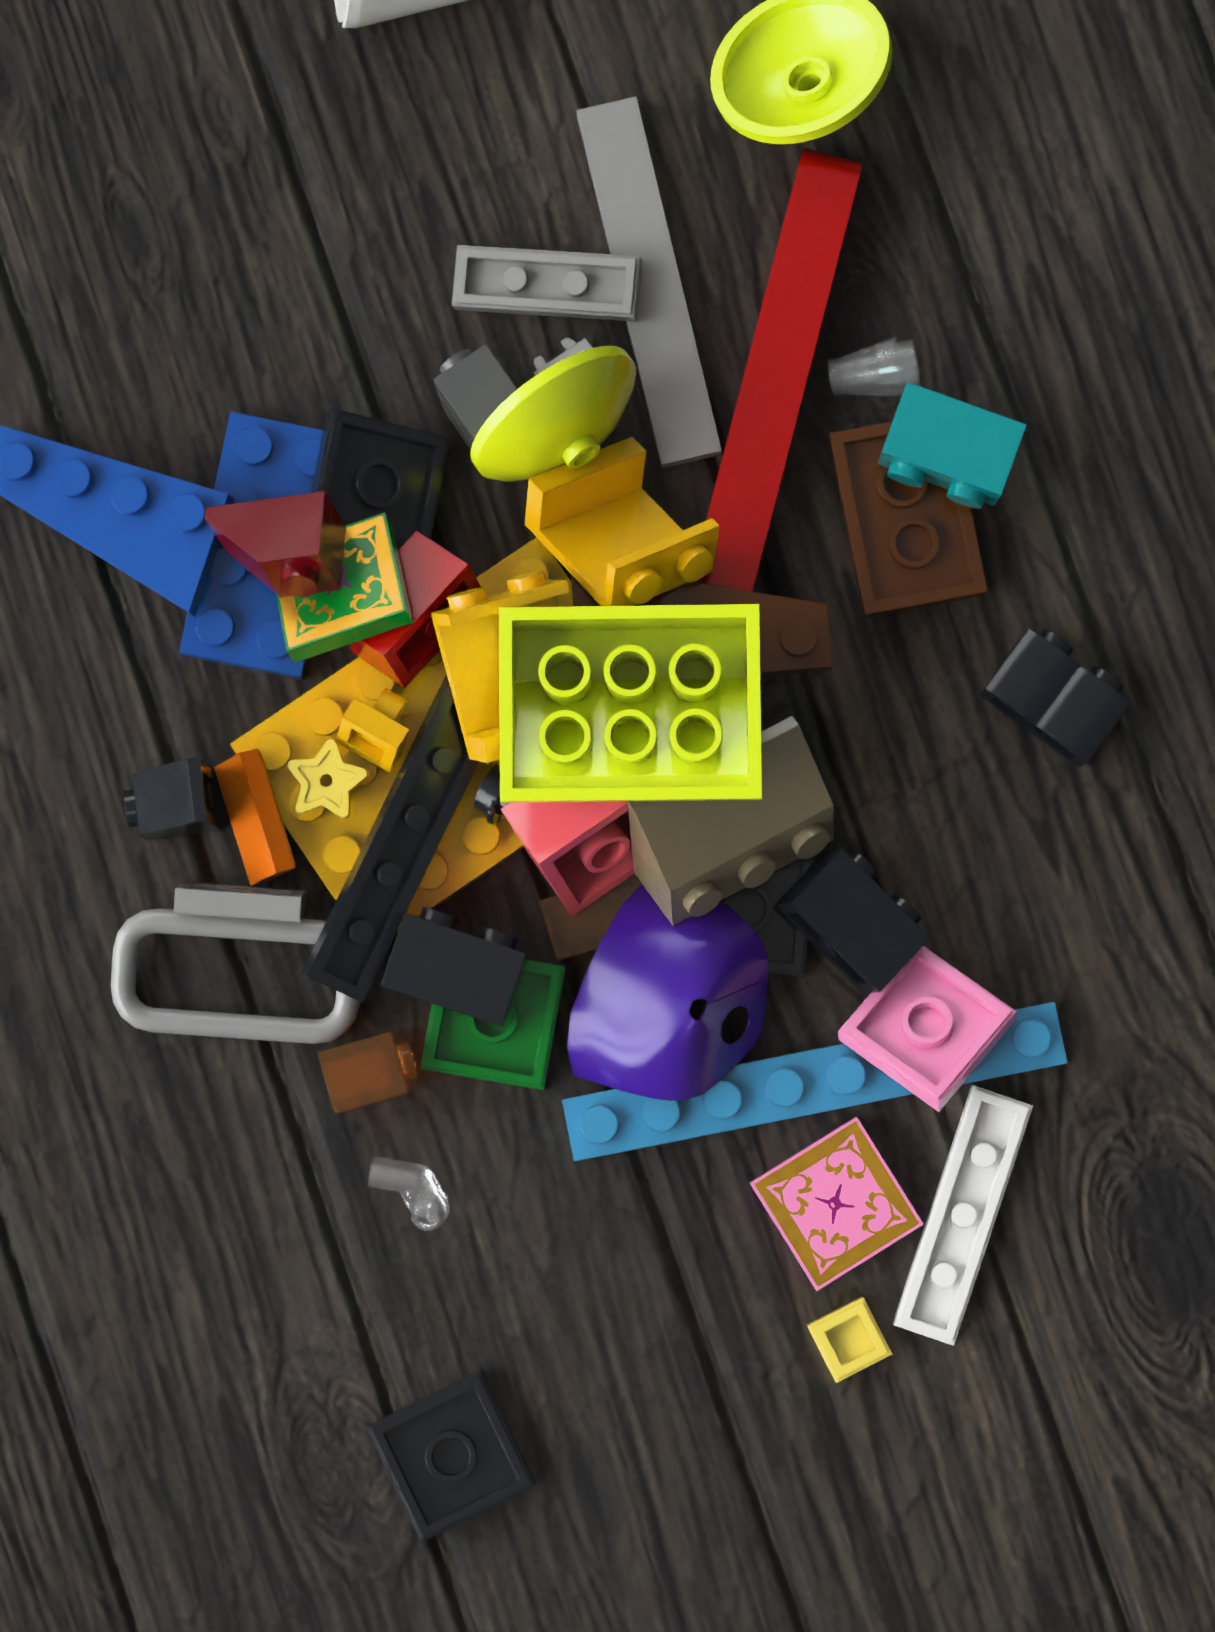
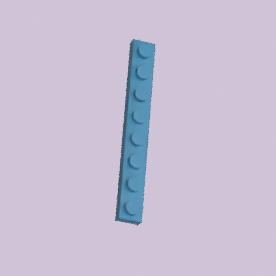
[562,1002,1068,1161]

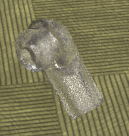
[368,1156,450,1231]

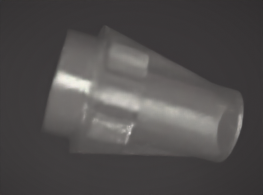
[828,336,921,397]

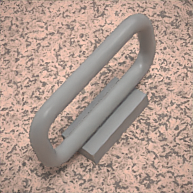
[111,882,360,1044]

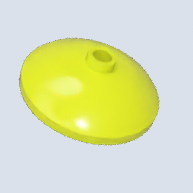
[710,0,893,144]
[470,346,636,482]

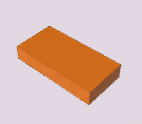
[214,748,296,886]

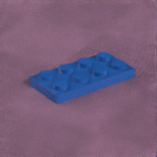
[179,411,323,680]

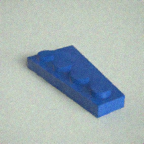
[0,425,235,616]

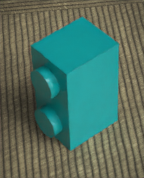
[877,382,1026,509]

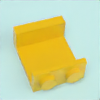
[525,437,720,606]
[431,570,570,763]

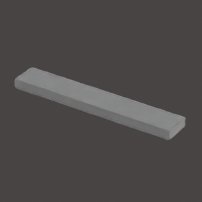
[577,96,722,469]

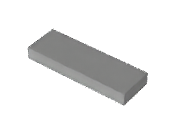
[452,245,643,322]

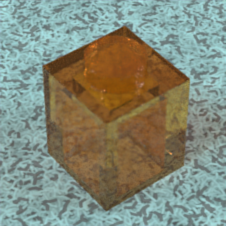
[317,1031,419,1114]

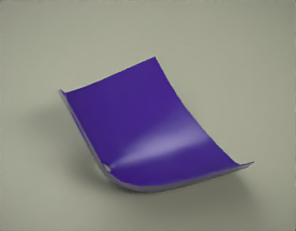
[567,884,768,1101]

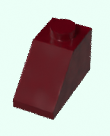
[205,491,346,598]

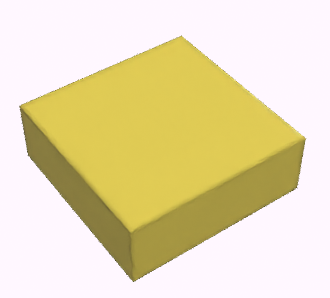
[807,1296,892,1383]

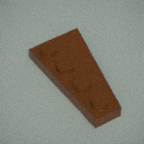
[571,575,833,676]

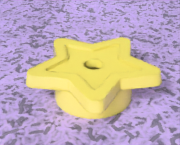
[287,739,369,819]

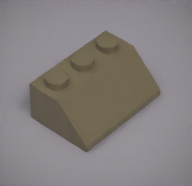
[628,716,834,926]

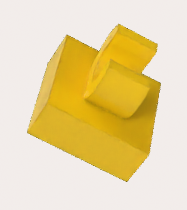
[336,688,410,773]

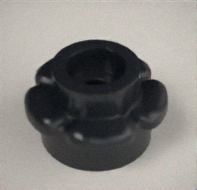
[474,765,509,825]

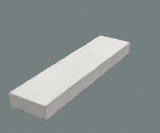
[892,1085,1033,1346]

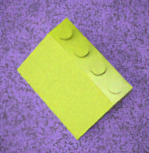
[499,604,762,803]

